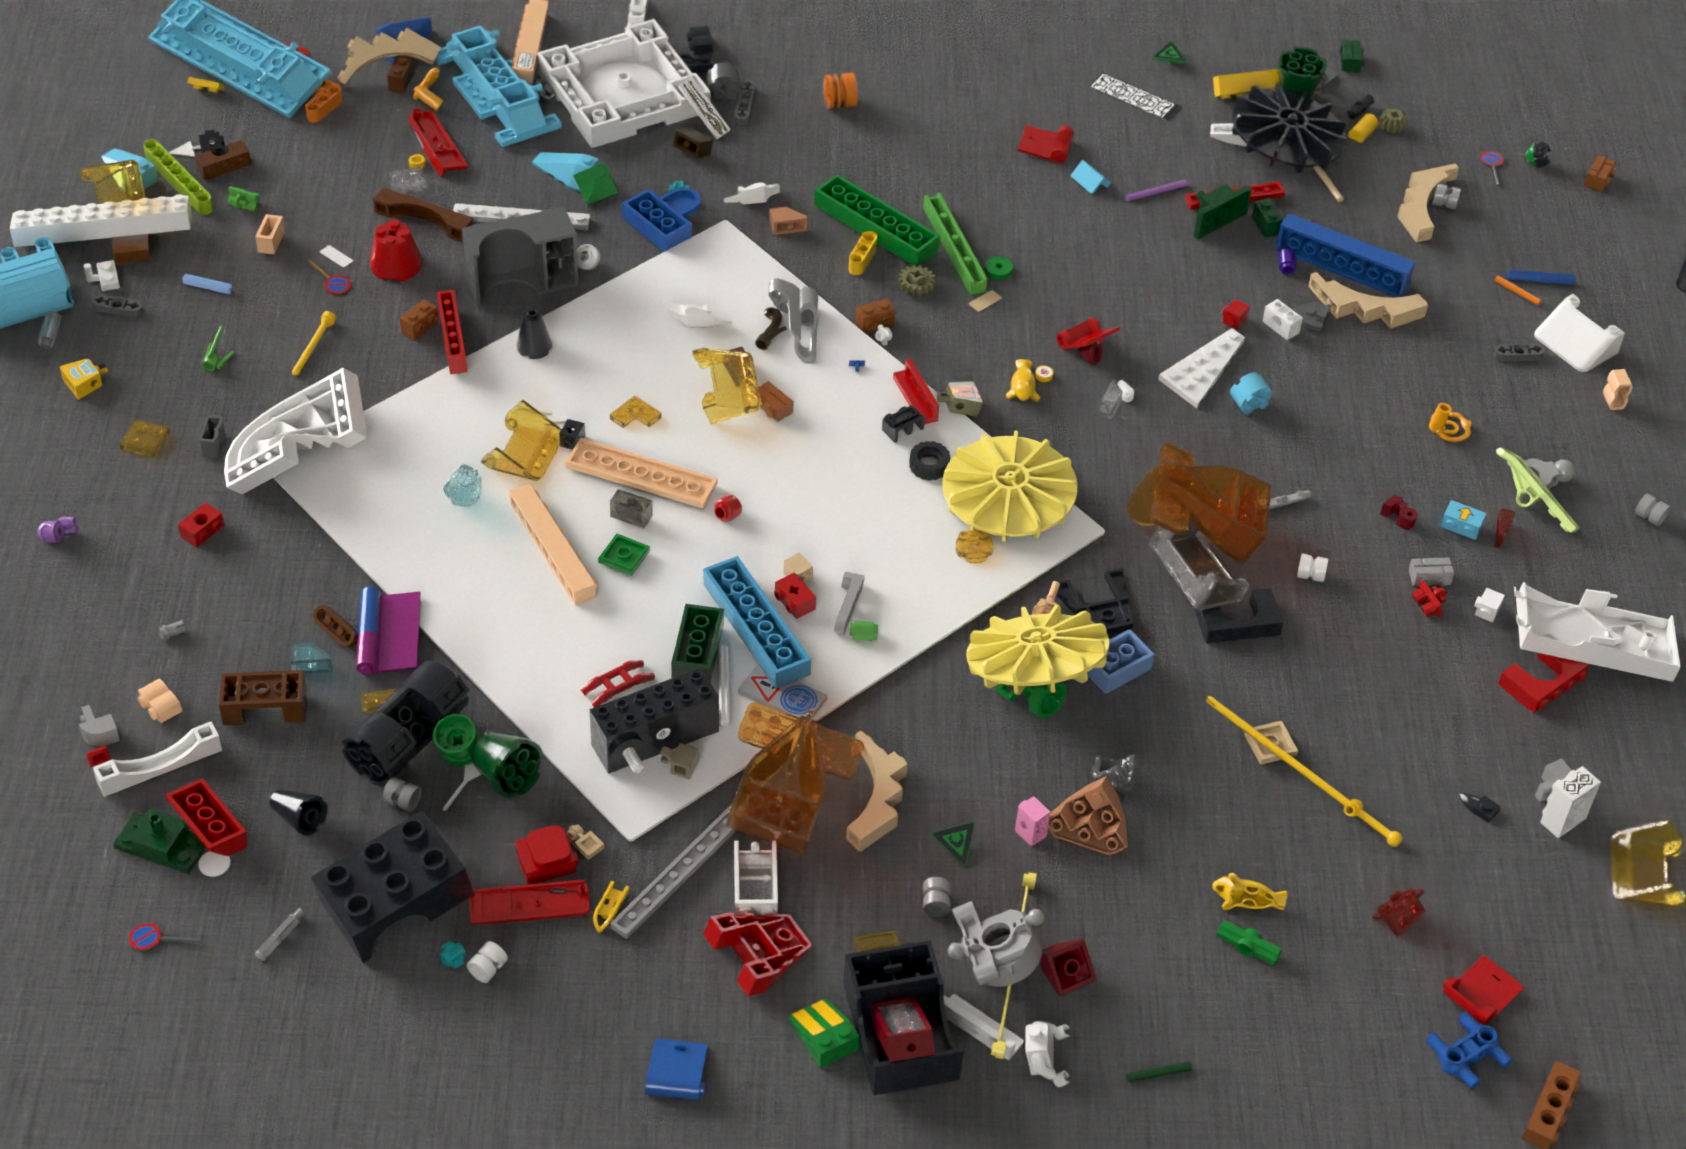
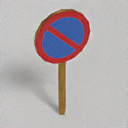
[309,260,351,295]

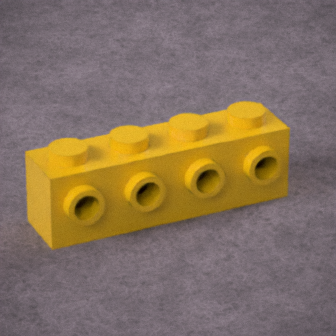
[1213,69,1279,99]

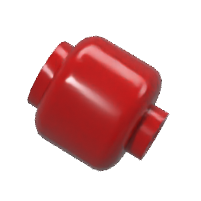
[714,495,742,522]

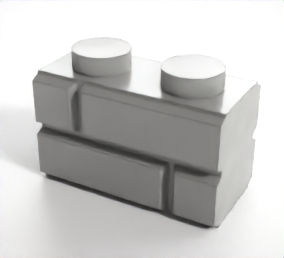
[1409,557,1454,587]

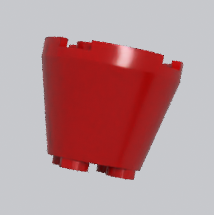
[369,219,422,282]

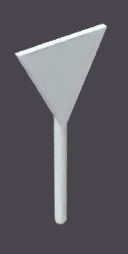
[443,763,481,811]

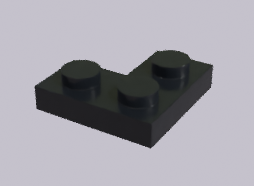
[678,54,716,73]

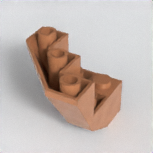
[1048,776,1128,856]

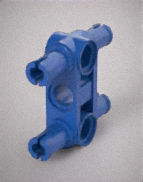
[1425,1012,1513,1090]

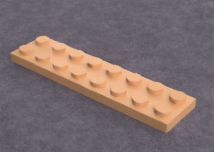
[565,438,718,509]

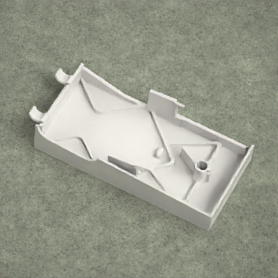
[1514,582,1680,682]

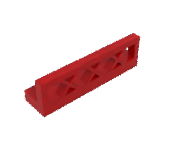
[893,358,939,425]

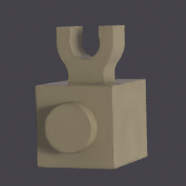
[660,743,699,779]

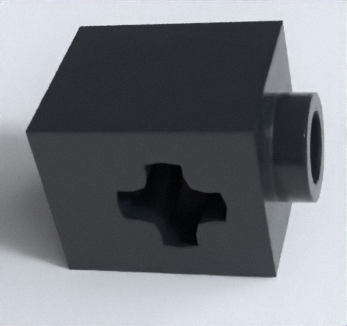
[559,419,585,450]

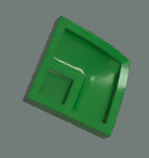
[573,162,618,205]

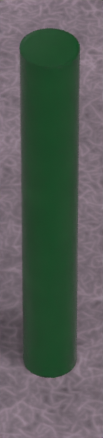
[1126,1061,1192,1082]

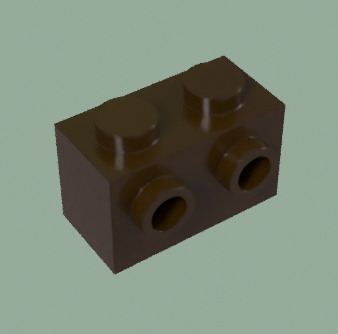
[673,127,713,158]

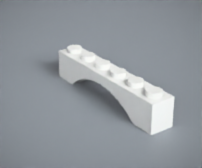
[93,721,222,797]

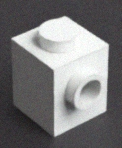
[1474,588,1504,622]

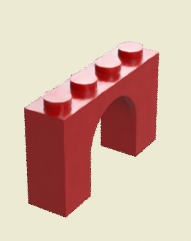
[1498,653,1590,714]

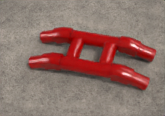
[581,660,655,707]

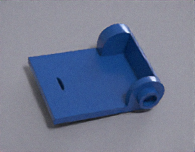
[645,1038,708,1100]

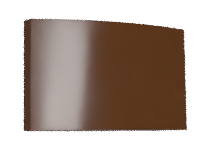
[112,234,151,264]

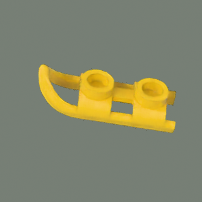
[593,881,630,933]

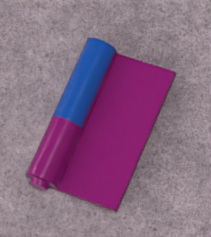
[356,587,421,675]

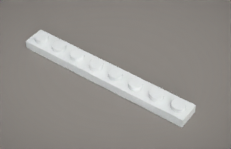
[453,203,590,230]

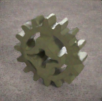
[898,265,936,296]

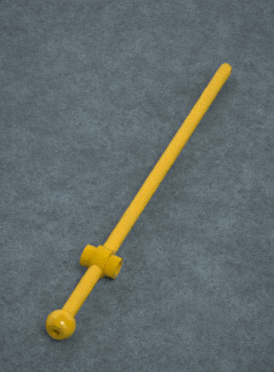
[1206,696,1403,847]

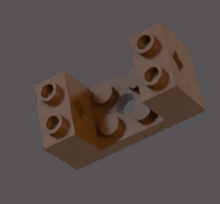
[219,670,307,725]

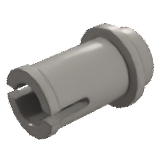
[158,620,186,640]

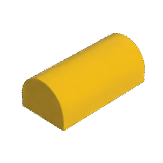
[1348,113,1378,143]

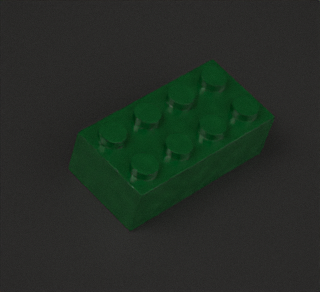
[671,604,724,682]

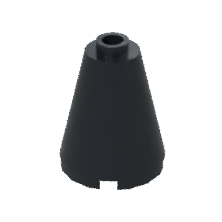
[516,309,552,359]
[269,790,328,836]

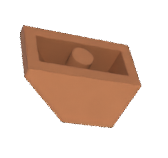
[769,207,807,235]

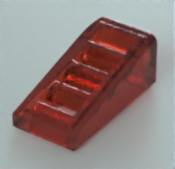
[1495,509,1515,548]

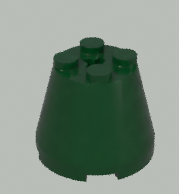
[1277,47,1327,98]
[469,731,544,798]

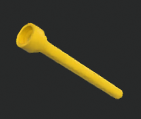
[292,311,337,376]

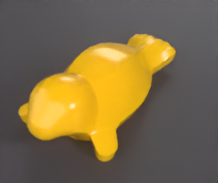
[1006,359,1040,401]
[1213,873,1288,910]

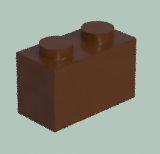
[387,56,414,93]

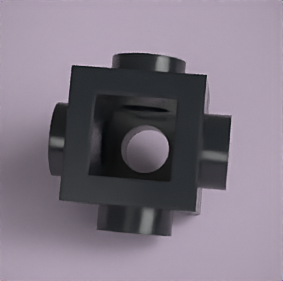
[198,129,225,154]

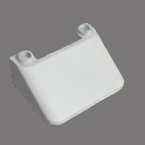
[1534,294,1625,372]

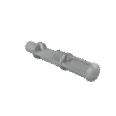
[1257,490,1311,512]
[255,908,305,961]

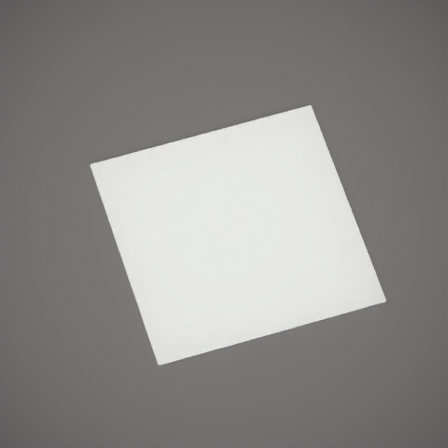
[273,220,1105,842]

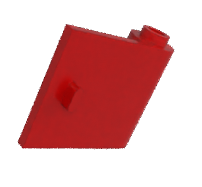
[1018,125,1074,163]
[1056,317,1121,350]
[1442,955,1525,1026]

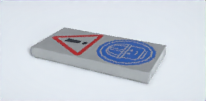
[738,664,827,726]

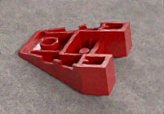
[703,913,813,997]

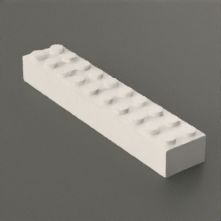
[10,195,192,247]

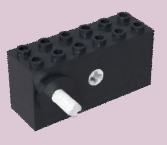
[589,668,719,774]

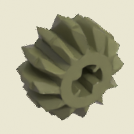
[1379,108,1407,134]

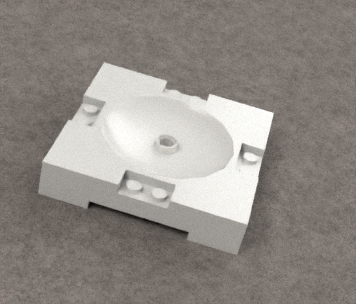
[537,19,710,148]

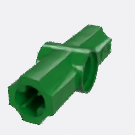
[1216,920,1282,966]

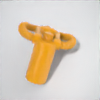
[414,68,444,111]
[1429,403,1471,442]

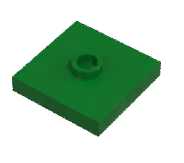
[598,533,650,576]

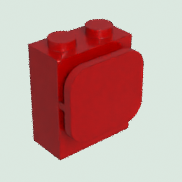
[515,825,579,885]

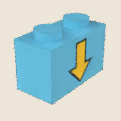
[1440,500,1487,540]

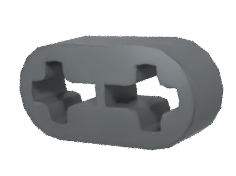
[534,80,556,105]

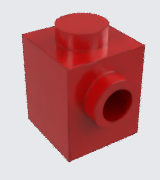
[1222,299,1250,330]

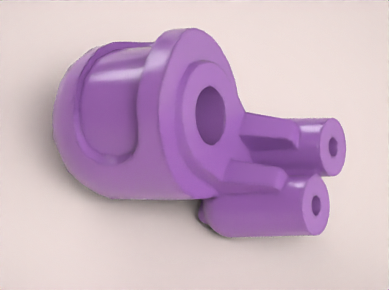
[37,516,79,543]

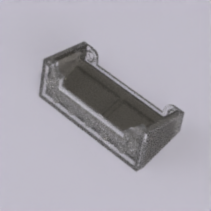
[1149,513,1250,610]

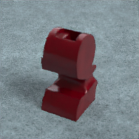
[1380,495,1418,530]

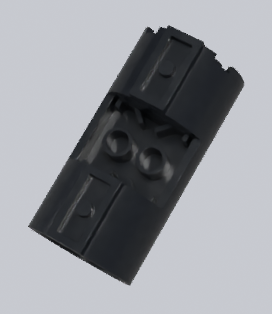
[342,661,470,786]

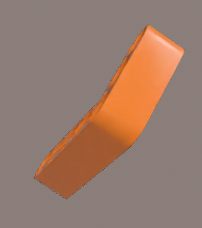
[305,79,343,122]

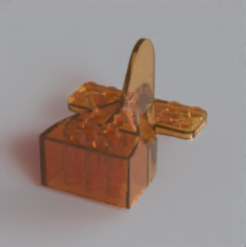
[1127,442,1272,564]
[726,702,864,854]

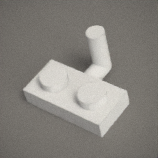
[84,260,120,291]

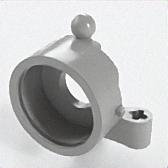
[948,901,1044,986]

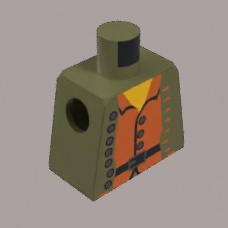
[937,382,982,417]

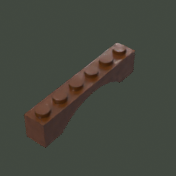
[373,188,474,242]

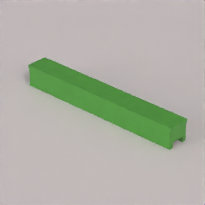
[923,192,987,295]

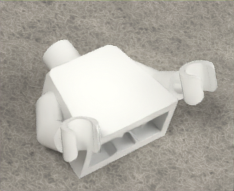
[1025,1021,1069,1087]

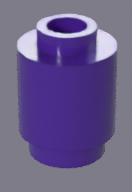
[1278,249,1296,275]

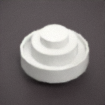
[577,244,600,270]

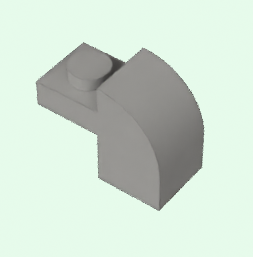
[79,705,120,746]
[1535,758,1572,802]

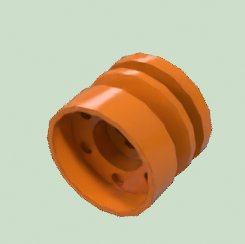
[823,73,858,109]

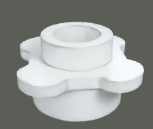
[875,325,892,346]

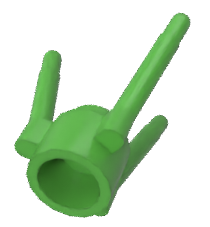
[202,326,235,371]

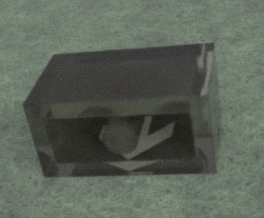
[610,489,653,529]

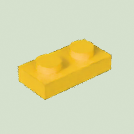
[188,77,225,93]

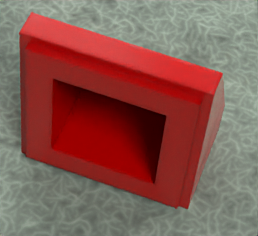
[86,746,110,767]

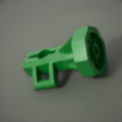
[996,682,1066,719]

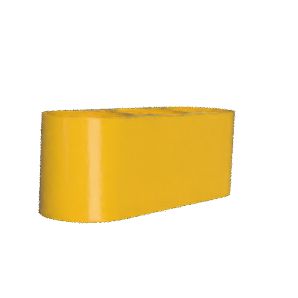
[849,231,877,275]

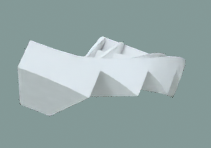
[224,368,368,494]

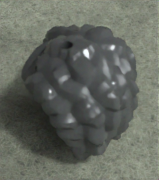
[1091,754,1140,793]

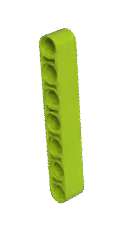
[143,139,213,215]

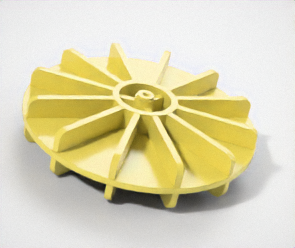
[943,431,1077,542]
[967,605,1110,695]

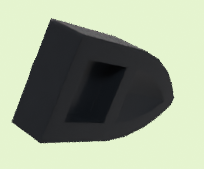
[1459,793,1501,823]

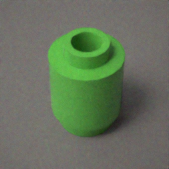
[849,620,878,641]

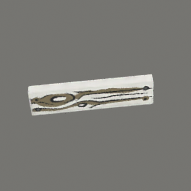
[678,77,731,140]

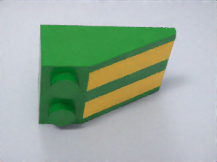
[788,998,859,1068]

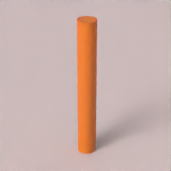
[1494,275,1542,306]

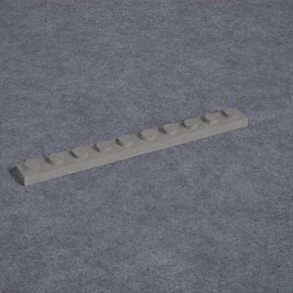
[610,790,762,939]

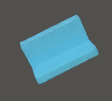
[1071,160,1111,194]

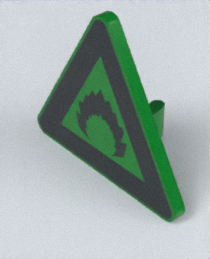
[1152,41,1187,64]
[931,822,975,866]

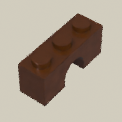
[195,140,252,180]

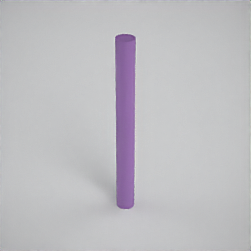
[1126,180,1187,201]

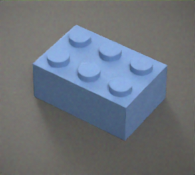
[1087,629,1154,694]

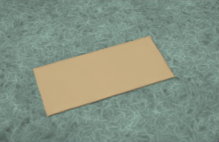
[968,290,1002,312]

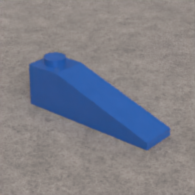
[376,16,433,63]

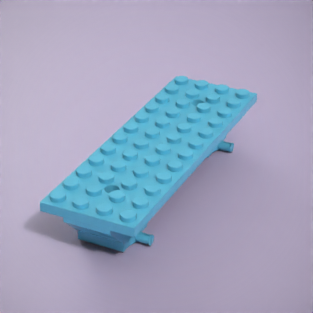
[148,0,332,118]

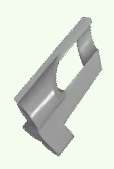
[768,278,818,362]

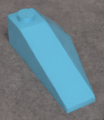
[102,148,158,197]
[532,152,599,193]

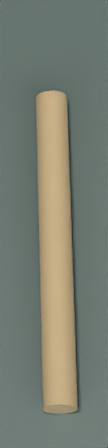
[1313,166,1344,202]

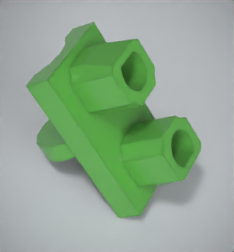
[228,186,260,212]

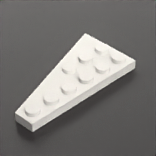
[1158,328,1245,408]

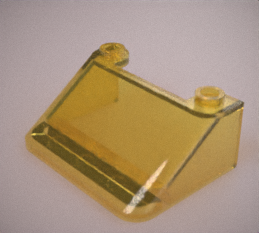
[78,160,145,204]
[692,348,762,424]
[481,400,562,481]
[1611,820,1686,908]

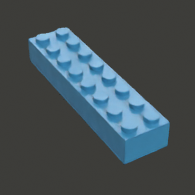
[703,556,811,689]

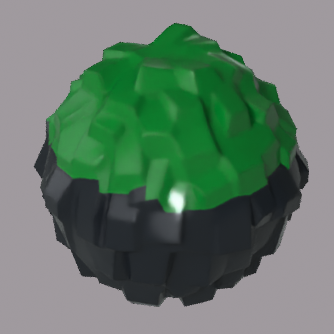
[1525,141,1551,168]

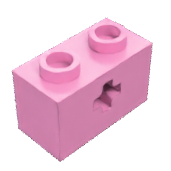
[1015,796,1051,847]

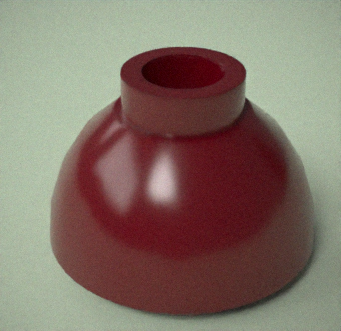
[1079,342,1102,365]

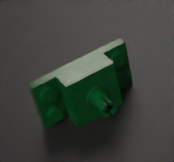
[1194,184,1252,240]
[113,808,206,874]

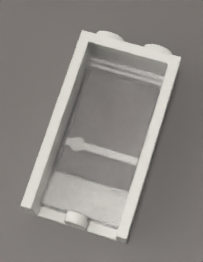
[734,840,778,916]

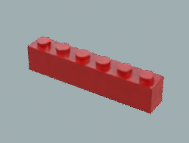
[437,290,468,375]

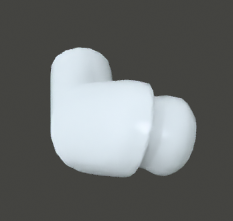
[1117,380,1134,402]

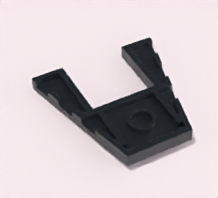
[1051,568,1134,634]

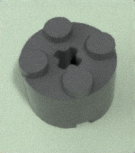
[707,63,741,100]

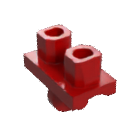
[1412,580,1447,617]

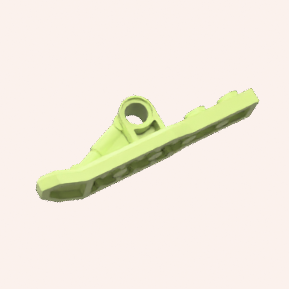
[1496,447,1580,533]

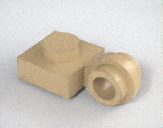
[567,824,604,860]

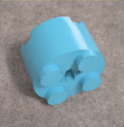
[1230,372,1272,415]

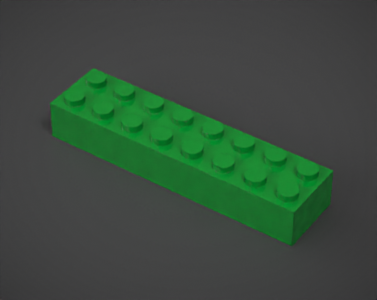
[814,174,940,267]

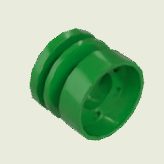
[433,714,481,767]

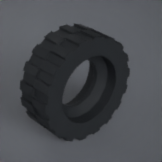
[909,441,951,480]

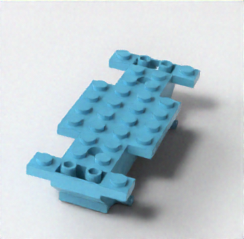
[435,25,562,147]

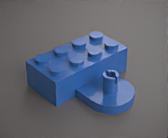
[622,188,701,252]

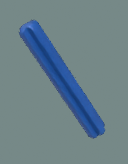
[1507,269,1576,285]

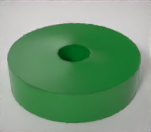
[985,256,1013,280]

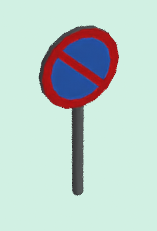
[1479,151,1504,186]
[129,923,201,951]

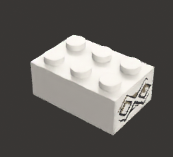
[1540,766,1601,838]

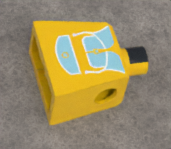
[60,359,108,400]

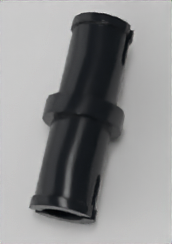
[1347,94,1374,120]

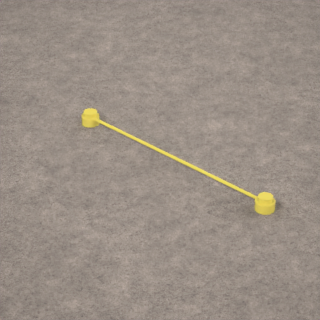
[991,872,1037,1060]

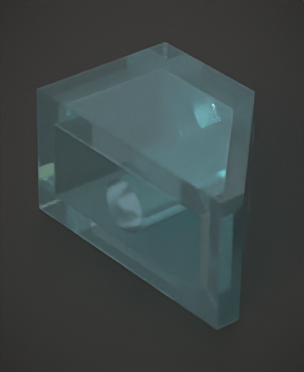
[291,642,333,673]

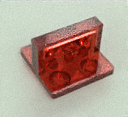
[1372,888,1426,936]

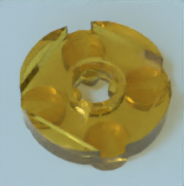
[955,530,994,563]

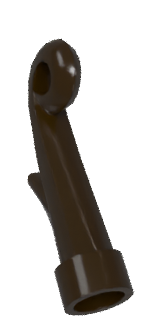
[755,307,787,350]

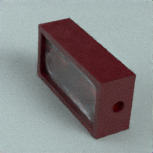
[871,996,935,1062]

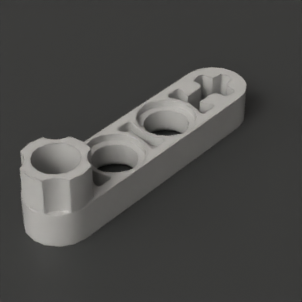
[834,572,865,634]

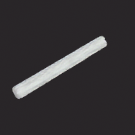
[718,645,730,726]

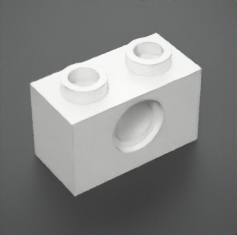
[1262,299,1303,340]

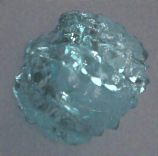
[443,464,482,507]

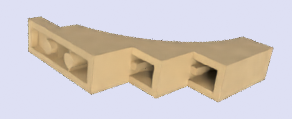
[1398,163,1459,243]
[1308,272,1428,329]

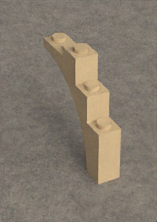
[337,28,441,88]
[846,731,907,852]

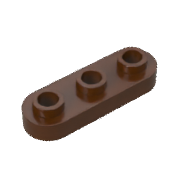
[313,605,358,648]

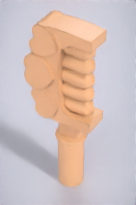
[1032,581,1060,615]

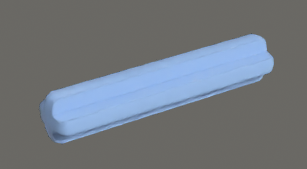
[182,274,233,294]

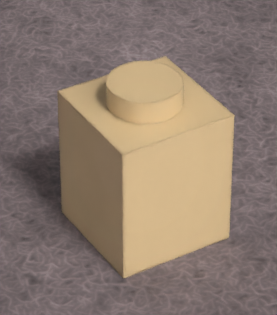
[784,553,813,584]

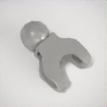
[1525,458,1575,497]

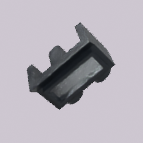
[882,405,925,443]

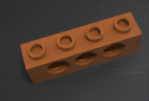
[1522,1061,1581,1149]

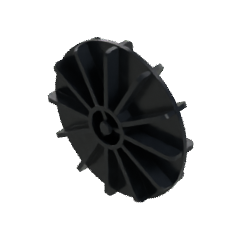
[1232,83,1346,173]

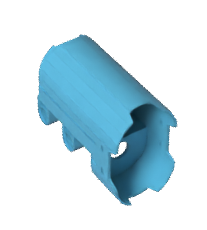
[0,237,74,329]

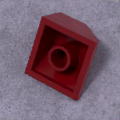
[1039,939,1097,996]

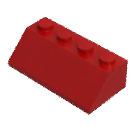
[165,778,247,856]

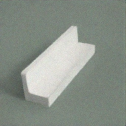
[944,994,1024,1060]

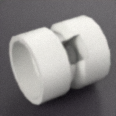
[1297,553,1328,583]
[467,941,508,983]

